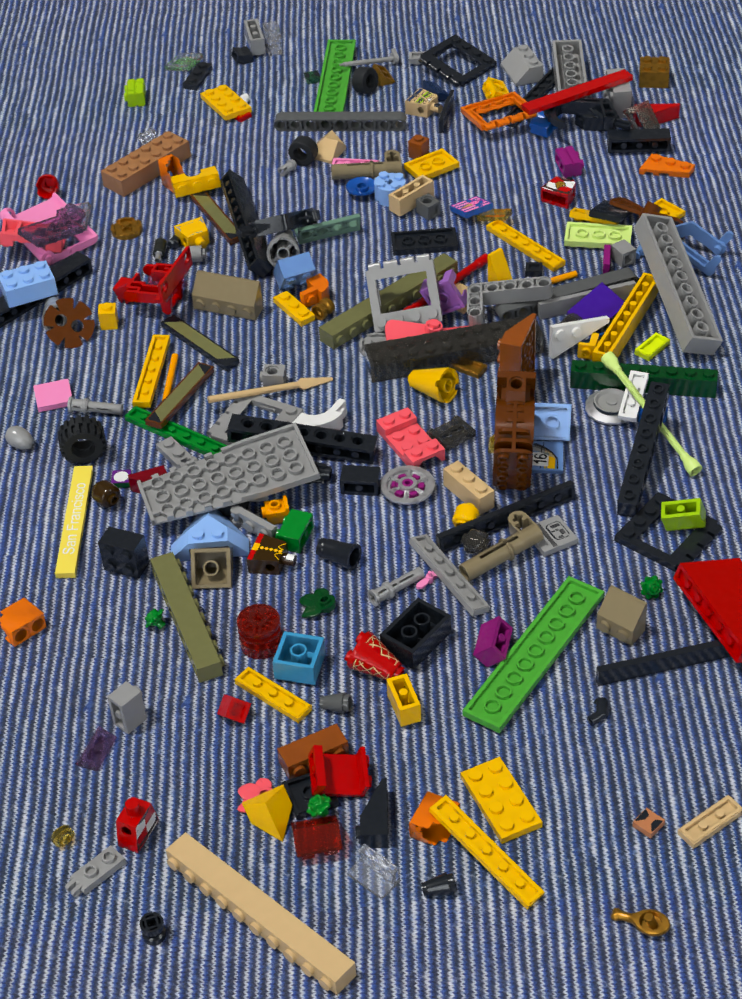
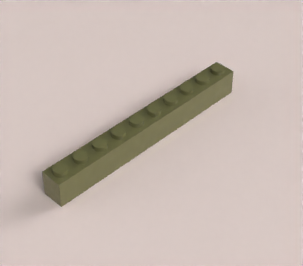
[319,253,458,350]

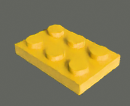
[404,148,459,179]

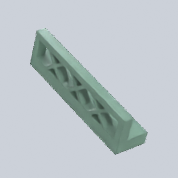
[294,213,361,245]

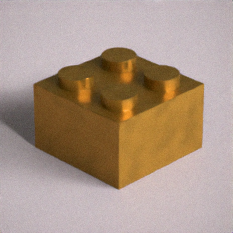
[639,56,670,88]

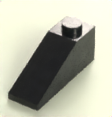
[356,778,389,849]

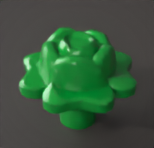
[640,575,663,599]
[145,608,166,629]
[306,794,331,818]

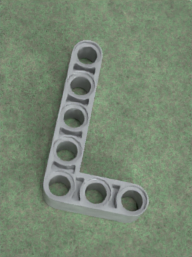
[467,276,553,329]

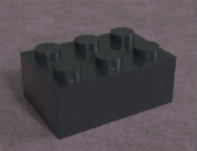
[380,597,452,670]

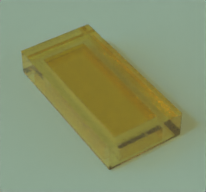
[476,208,513,221]

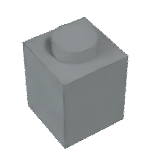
[610,239,636,268]

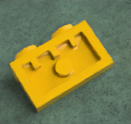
[482,77,509,99]

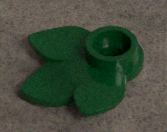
[299,588,336,618]

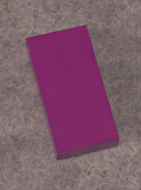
[603,244,611,274]

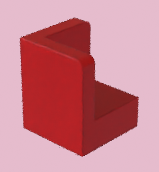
[217,694,251,724]

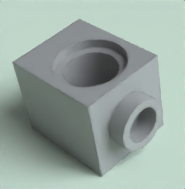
[260,364,287,387]

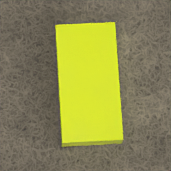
[634,333,670,361]

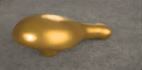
[611,908,670,937]

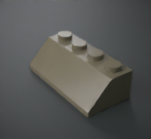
[192,270,263,320]

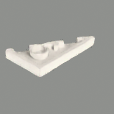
[549,316,610,359]

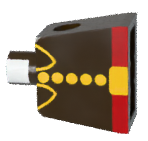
[247,533,297,575]

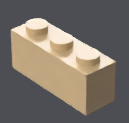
[388,175,434,217]
[443,461,494,515]

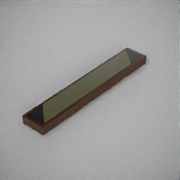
[190,191,239,245]
[145,362,214,429]

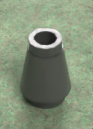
[320,692,353,714]

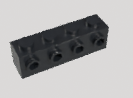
[607,128,671,153]

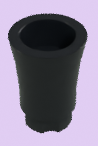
[316,538,362,571]

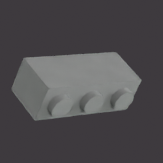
[244,19,266,56]

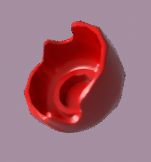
[36,174,60,199]

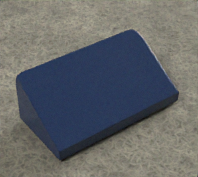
[423,80,449,102]

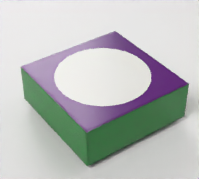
[111,470,132,488]

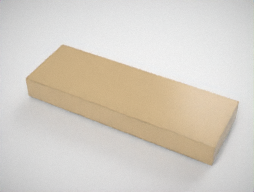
[677,795,742,849]

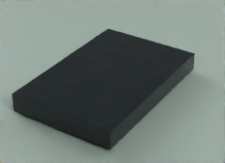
[589,200,632,223]

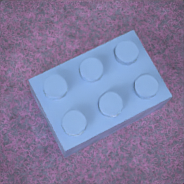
[0,260,58,308]

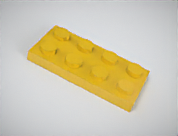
[200,85,252,121]
[460,757,542,844]

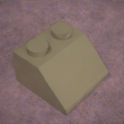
[190,547,233,589]
[596,585,647,646]

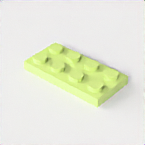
[564,222,632,249]

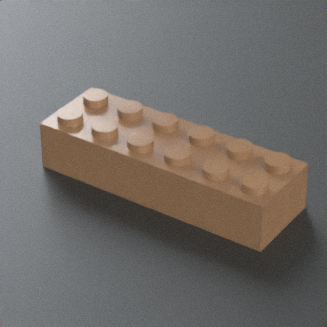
[101,131,191,197]

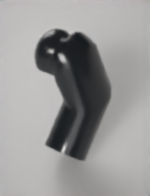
[587,697,609,726]

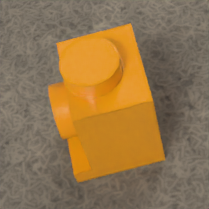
[261,495,289,525]

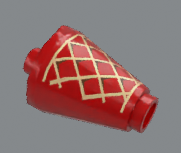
[344,631,405,680]

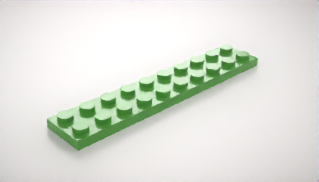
[314,40,356,112]
[462,576,605,733]

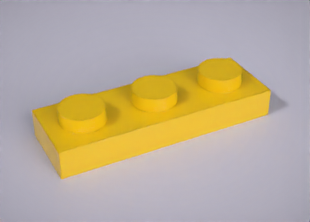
[569,207,619,225]
[273,291,315,327]

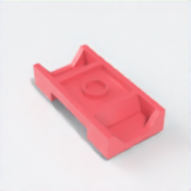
[0,218,68,253]
[376,407,445,467]

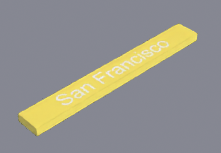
[55,466,93,578]

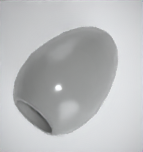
[5,426,34,450]

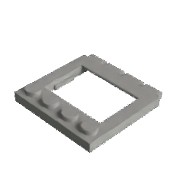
[365,253,443,333]
[206,395,304,445]

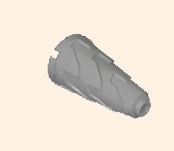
[267,230,300,267]

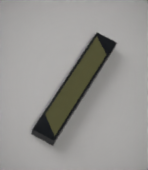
[161,314,240,371]

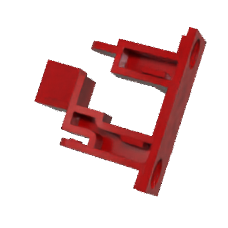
[113,246,193,315]

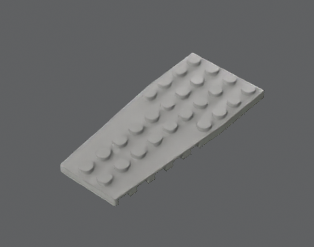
[137,422,320,526]

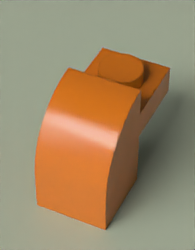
[300,274,330,308]

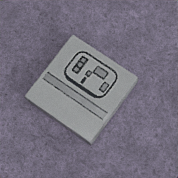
[534,515,578,557]

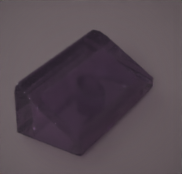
[75,726,117,771]

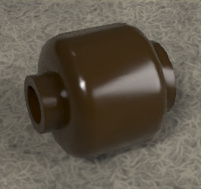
[92,480,120,508]

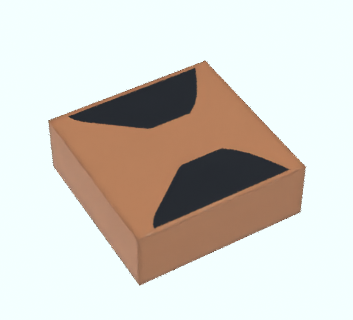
[632,808,665,839]

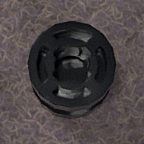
[140,912,166,946]

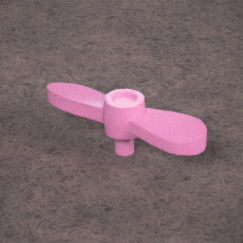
[416,571,438,589]

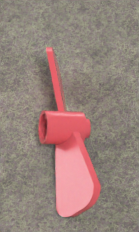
[385,319,482,347]

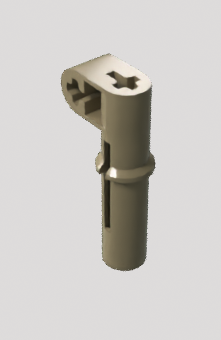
[331,150,402,180]
[459,511,544,582]

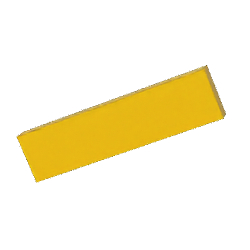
[234,666,312,723]

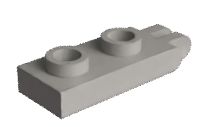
[65,845,126,897]

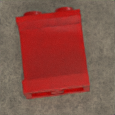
[308,745,372,797]

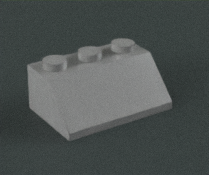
[501,45,543,86]

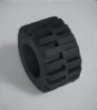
[58,415,106,465]

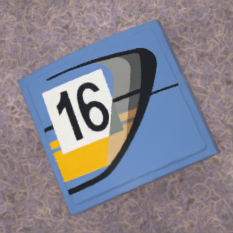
[532,441,563,474]

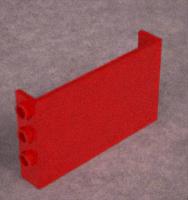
[673,558,742,663]

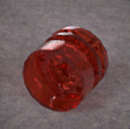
[237,604,282,659]

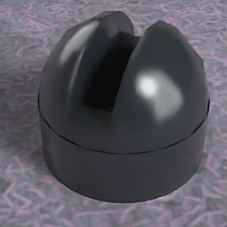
[167,235,181,249]

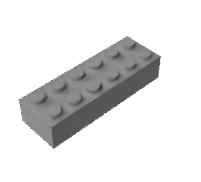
[552,39,588,98]

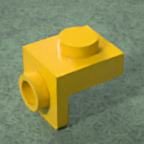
[577,333,600,360]

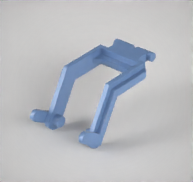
[636,221,734,276]

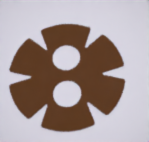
[43,298,95,348]

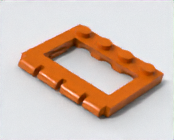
[460,91,537,131]

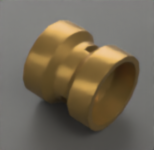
[311,297,335,320]

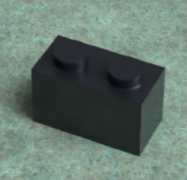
[340,465,381,496]

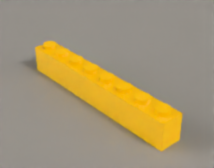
[592,272,659,362]

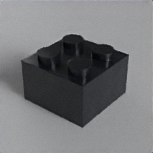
[98,527,150,579]

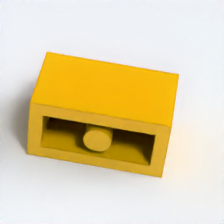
[386,673,421,727]

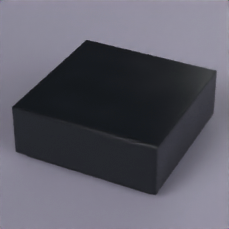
[525,262,543,277]

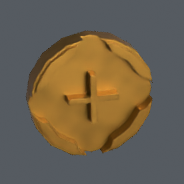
[111,217,143,240]

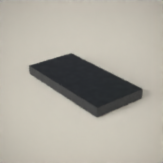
[391,227,458,256]

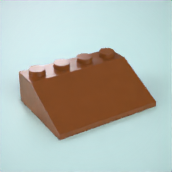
[497,313,536,372]

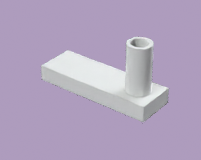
[618,370,649,422]

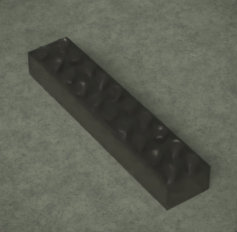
[364,316,544,383]

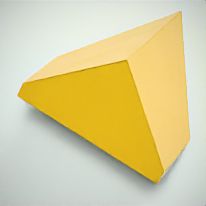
[242,784,292,842]

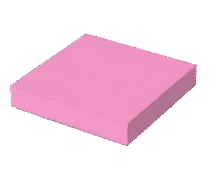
[33,379,72,412]

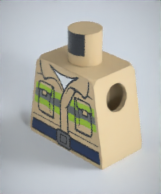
[405,88,443,118]

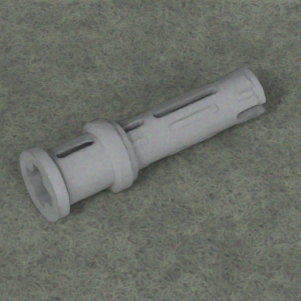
[67,396,123,415]
[367,567,425,607]

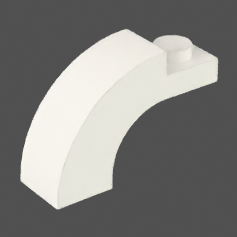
[292,398,347,430]

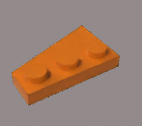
[639,154,695,178]

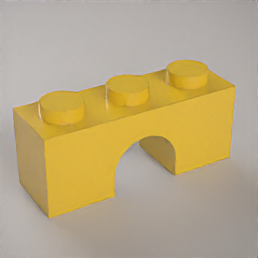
[171,166,221,198]

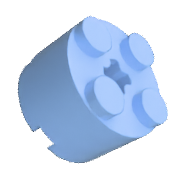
[374,171,406,206]

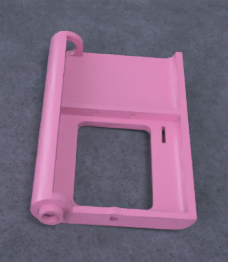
[0,192,98,266]

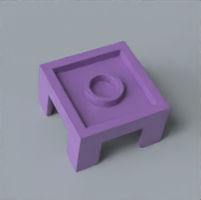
[419,269,467,315]

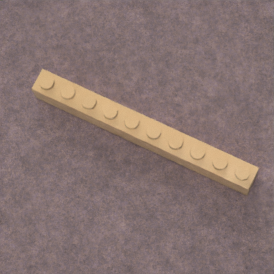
[166,832,356,995]

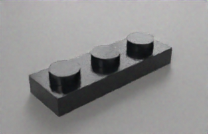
[183,62,212,90]

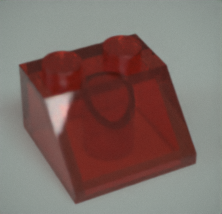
[291,815,343,859]

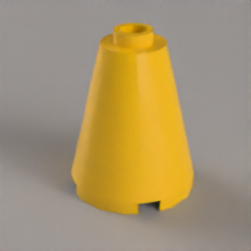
[408,367,459,403]

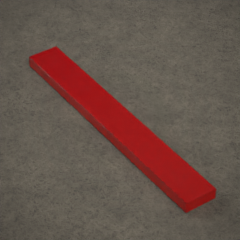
[521,69,633,115]

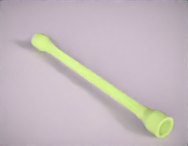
[601,351,703,476]

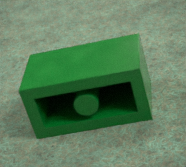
[275,509,314,553]

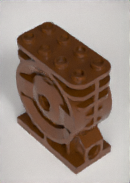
[492,370,536,491]

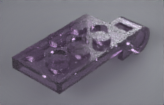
[18,203,86,247]

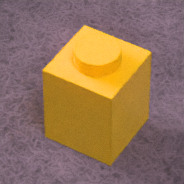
[98,302,119,330]

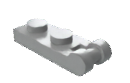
[156,436,198,469]
[230,506,277,538]

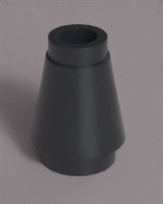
[421,872,457,897]

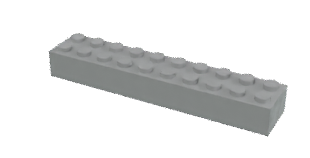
[634,213,723,355]

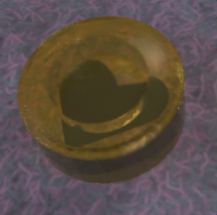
[51,825,74,847]

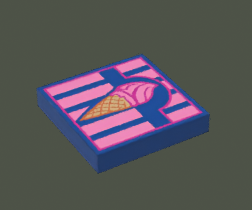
[450,196,493,219]

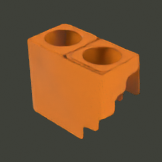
[158,154,184,193]
[0,598,46,647]
[409,791,460,845]

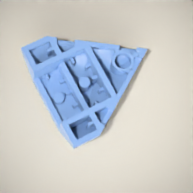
[171,509,249,561]

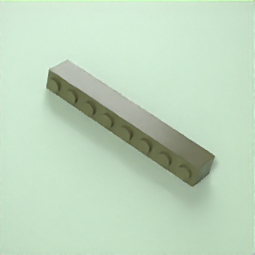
[150,552,225,683]

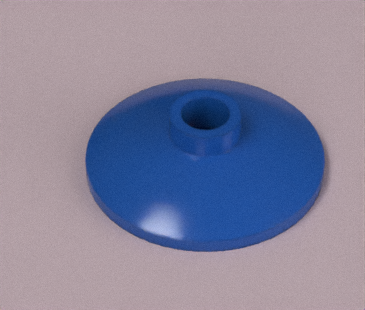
[346,177,374,196]

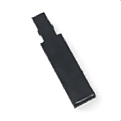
[438,90,454,134]

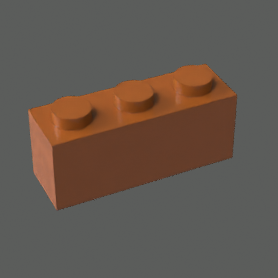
[277,724,349,779]

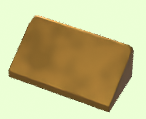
[372,64,395,86]

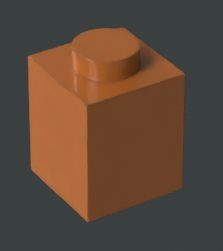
[408,134,430,159]

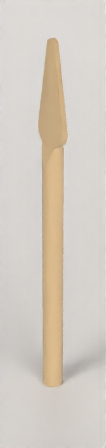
[207,377,333,403]

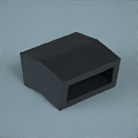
[231,46,253,64]

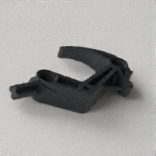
[543,97,632,131]
[236,208,321,238]

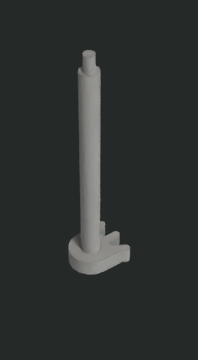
[339,49,399,67]

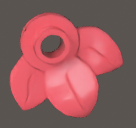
[237,778,273,813]

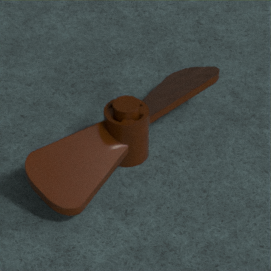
[609,197,686,239]

